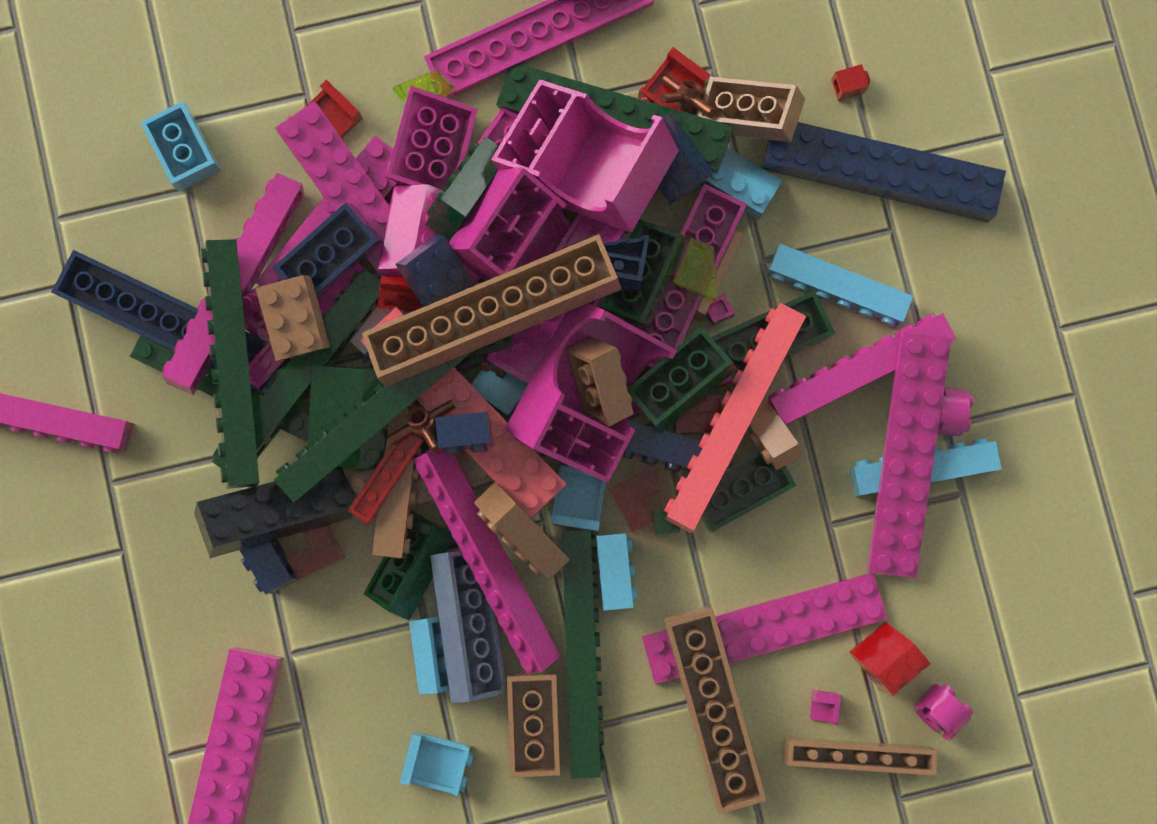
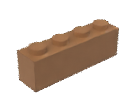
[725,384,802,470]

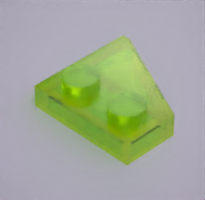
[392,70,454,103]
[673,238,718,301]

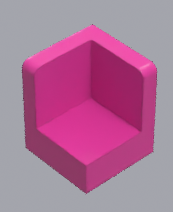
[810,690,841,725]

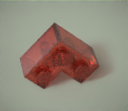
[609,467,664,532]
[287,524,346,581]

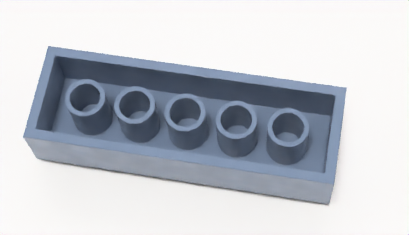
[430,551,507,703]

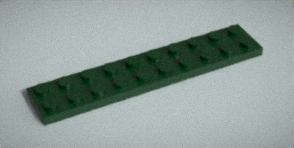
[496,64,733,173]

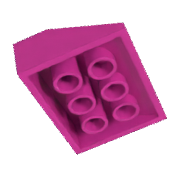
[385,85,478,190]

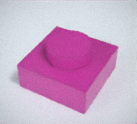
[706,293,735,326]

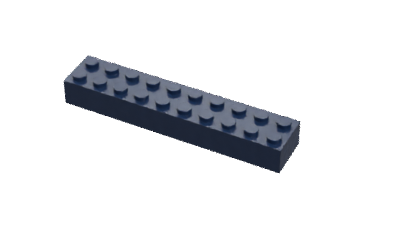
[761,122,1006,222]
[51,250,291,392]

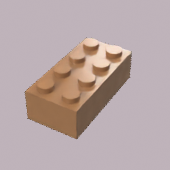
[697,77,805,142]
[474,482,570,580]
[507,672,560,778]

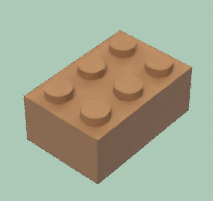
[256,275,330,361]
[565,336,634,427]

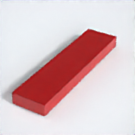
[348,433,424,525]

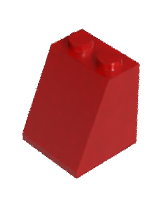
[849,622,931,696]

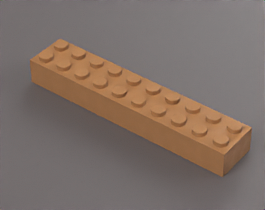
[362,234,621,387]

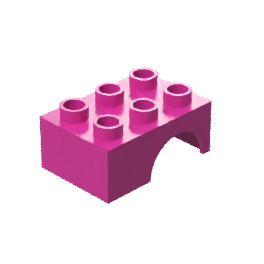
[491,80,679,233]
[449,167,603,307]
[505,303,677,483]

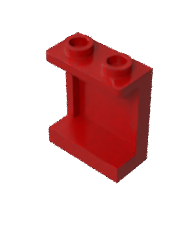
[638,47,710,112]
[287,79,363,139]

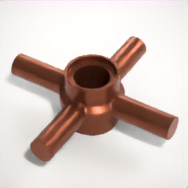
[660,75,715,118]
[386,399,456,453]

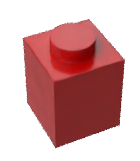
[831,64,870,101]

